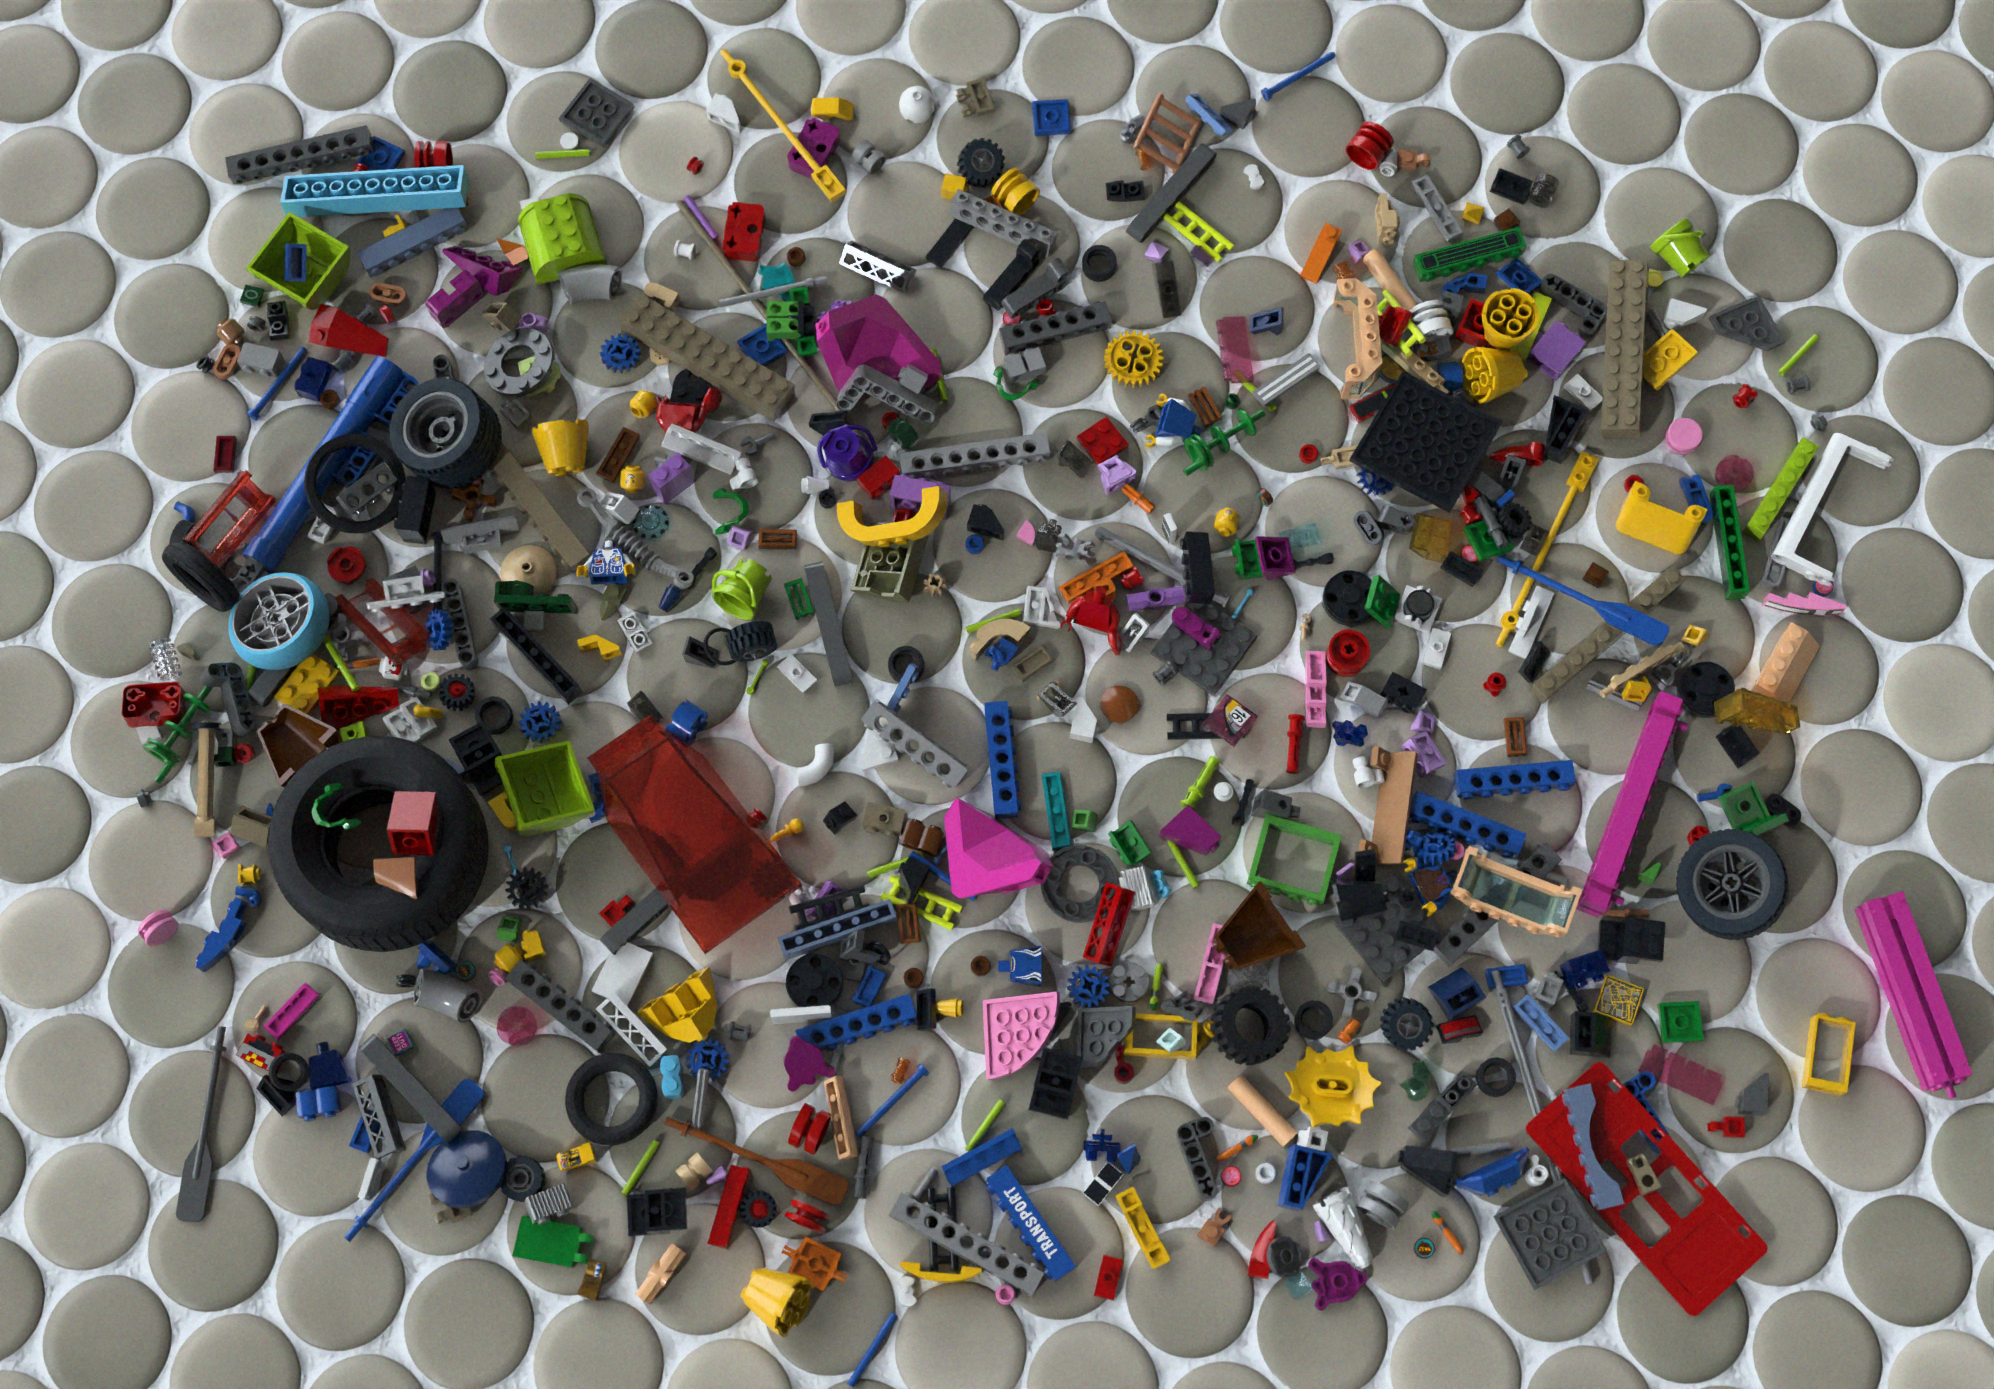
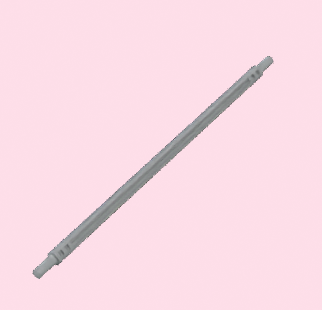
[1491,970,1594,1285]

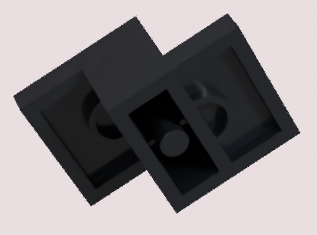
[448,721,503,796]
[1597,917,1665,964]
[1029,1047,1083,1120]
[627,1187,688,1237]

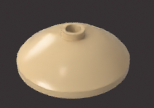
[500,545,557,596]

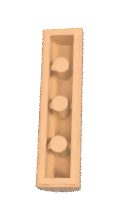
[1362,248,1418,311]
[1227,1074,1298,1147]
[824,1076,858,1160]

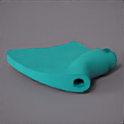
[758,262,795,301]

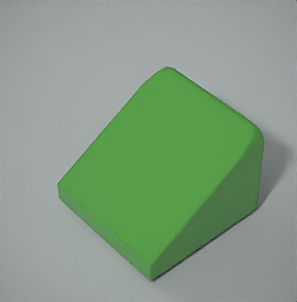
[1071,810,1098,832]
[1637,862,1661,885]
[497,916,522,943]

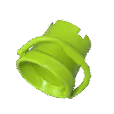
[1650,217,1711,278]
[712,558,772,621]

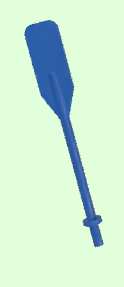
[1497,555,1669,646]
[344,1079,484,1242]

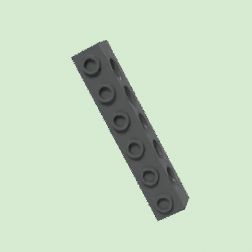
[999,301,1112,355]
[505,960,614,1053]

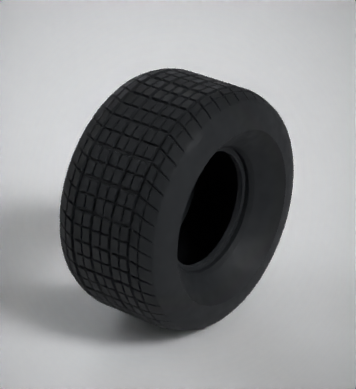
[268,736,489,952]

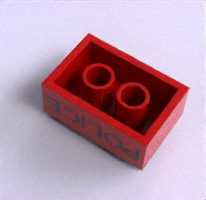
[1454,298,1510,351]

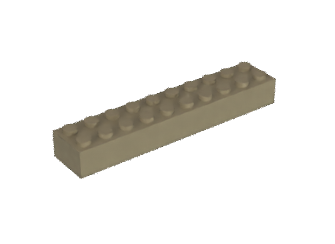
[1601,259,1649,439]
[620,293,795,422]

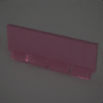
[1216,316,1254,383]
[1638,1044,1722,1105]

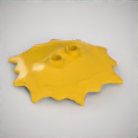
[1284,1045,1382,1128]

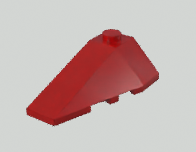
[308,304,389,357]
[317,686,399,730]

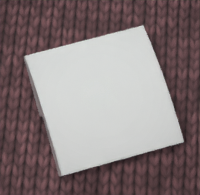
[383,697,437,743]

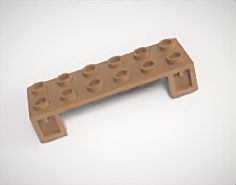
[1358,747,1418,865]

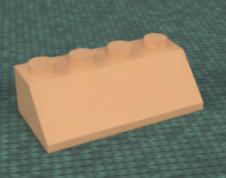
[1751,622,1820,710]

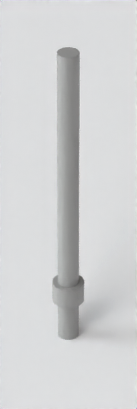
[719,276,828,307]

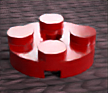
[327,546,367,585]

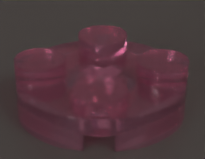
[1714,455,1754,493]
[497,1006,538,1047]

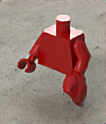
[656,388,722,434]
[1060,586,1123,656]

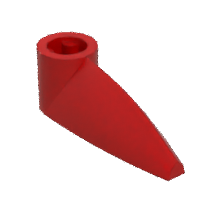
[1489,442,1545,466]
[1248,1221,1276,1279]

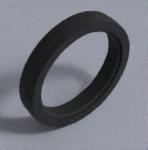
[304,434,406,534]

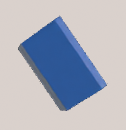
[1496,258,1543,295]

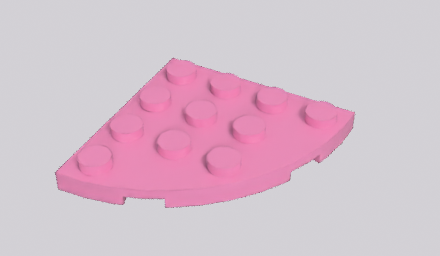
[983,991,1060,1080]

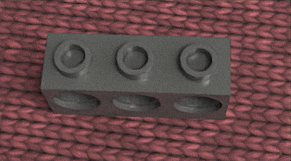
[336,462,397,516]

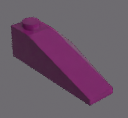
[443,246,523,296]

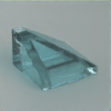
[1284,1272,1313,1300]

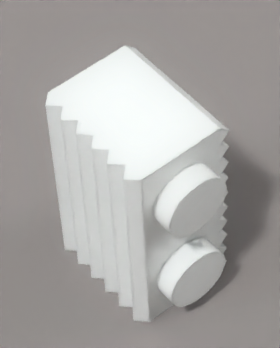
[1119,866,1154,912]

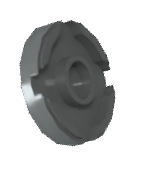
[1266,1236,1303,1278]

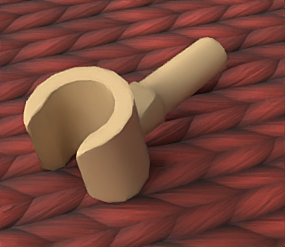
[245,1005,267,1031]

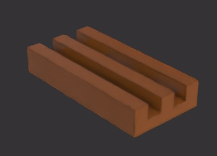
[1188,386,1222,427]
[758,529,797,550]
[1503,717,1527,757]
[897,903,921,944]

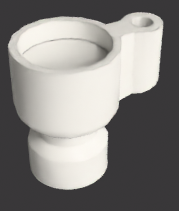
[730,458,758,492]
[1353,756,1385,788]
[1525,1155,1548,1187]

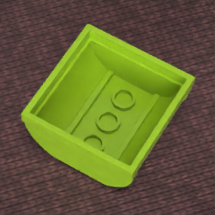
[518,193,607,285]
[246,212,350,310]
[495,740,595,836]

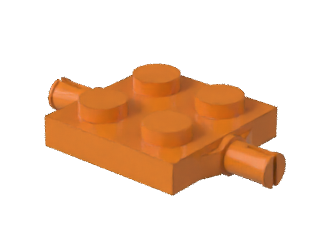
[782,1236,848,1292]

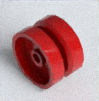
[1325,629,1370,677]
[788,1103,832,1155]

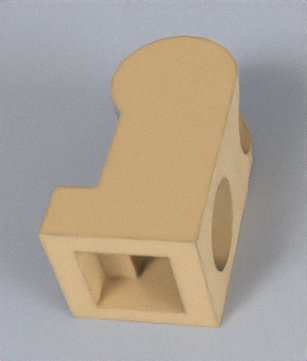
[644,282,680,312]

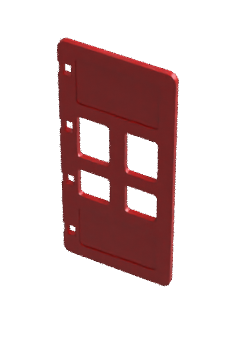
[1525,1062,1768,1316]

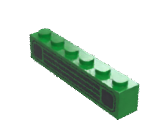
[1413,227,1526,282]
[1709,485,1750,600]

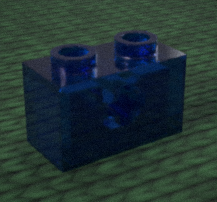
[294,356,333,402]
[1560,950,1610,988]

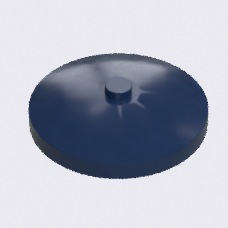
[426,1130,507,1208]

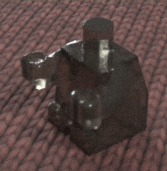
[1034,519,1063,553]

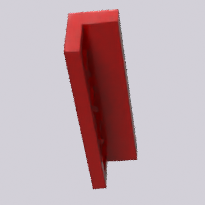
[1083,882,1135,967]
[707,1165,751,1249]

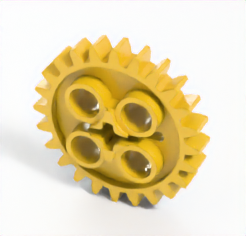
[1104,330,1164,388]

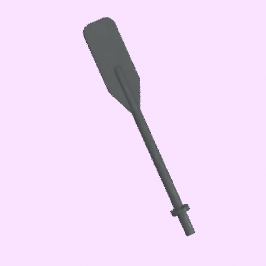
[176,1026,227,1223]

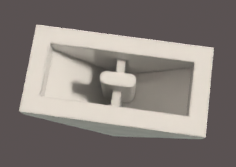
[1120,613,1150,653]

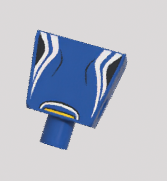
[998,946,1042,987]

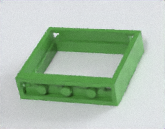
[1247,814,1342,906]

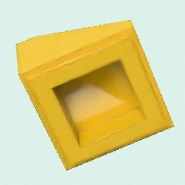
[1462,202,1485,224]
[1681,624,1709,646]

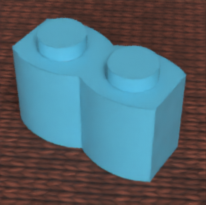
[660,1055,684,1100]

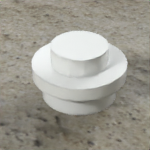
[1214,782,1233,802]

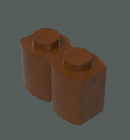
[899,819,944,857]

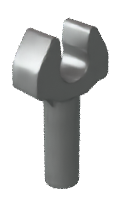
[741,432,776,456]

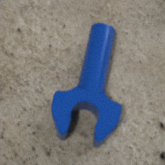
[1697,783,1732,802]

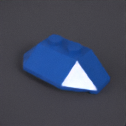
[1452,1147,1529,1197]

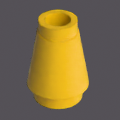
[936,998,964,1018]

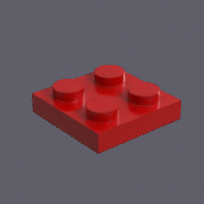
[1076,416,1129,465]

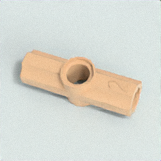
[635,1244,686,1305]

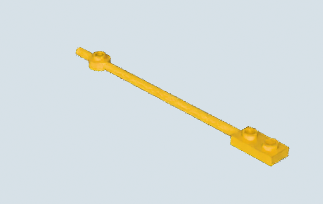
[721,49,847,203]
[1496,451,1599,648]

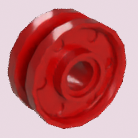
[784,1199,831,1234]

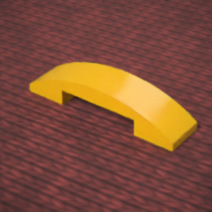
[1115,1187,1171,1269]
[900,1261,982,1283]

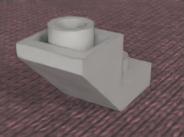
[1340,681,1388,717]

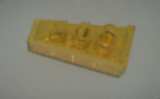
[1714,688,1800,734]

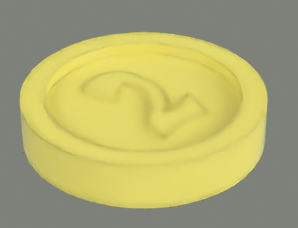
[1648,270,1663,288]

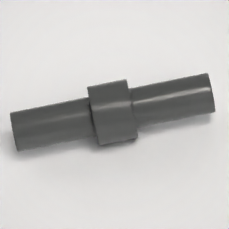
[393,682,432,700]

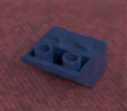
[1428,967,1486,1021]

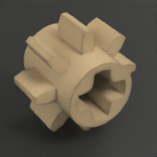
[924,572,947,597]

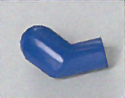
[174,501,195,522]

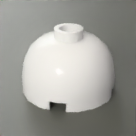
[899,86,935,123]

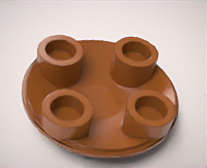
[1100,685,1139,724]

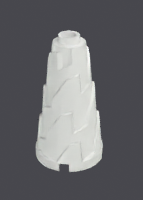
[1312,1186,1373,1269]

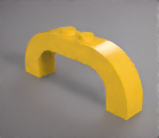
[837,486,947,547]

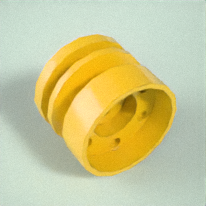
[991,167,1040,215]

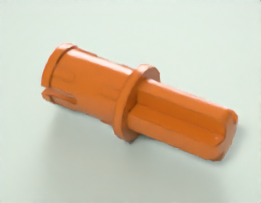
[1122,483,1156,515]

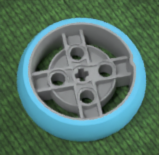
[228,572,330,670]

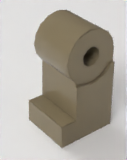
[1627,1154,1661,1196]

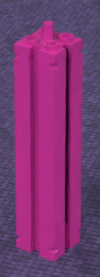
[1854,891,1973,1099]

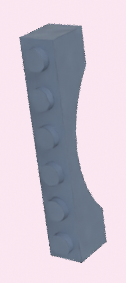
[1562,1084,1624,1210]

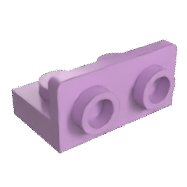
[1401,731,1447,779]

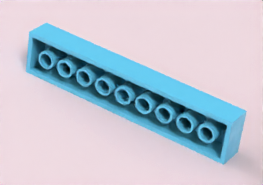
[280,165,469,217]

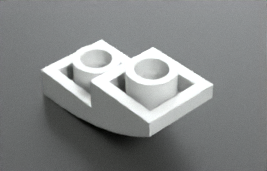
[617,611,653,653]

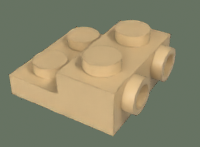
[1375,193,1400,245]

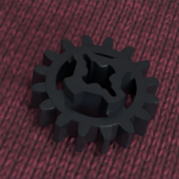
[505,867,549,910]

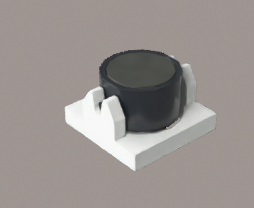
[1394,585,1442,634]

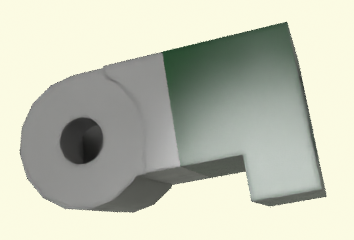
[214,728,236,767]

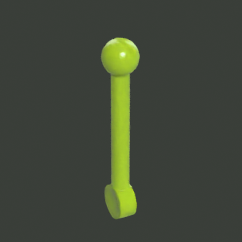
[746,659,769,695]

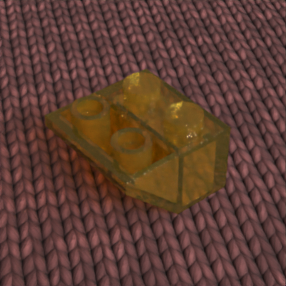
[1409,513,1454,563]

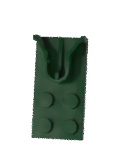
[494,580,577,614]

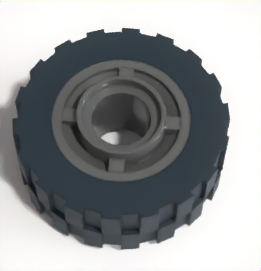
[500,1156,546,1202]

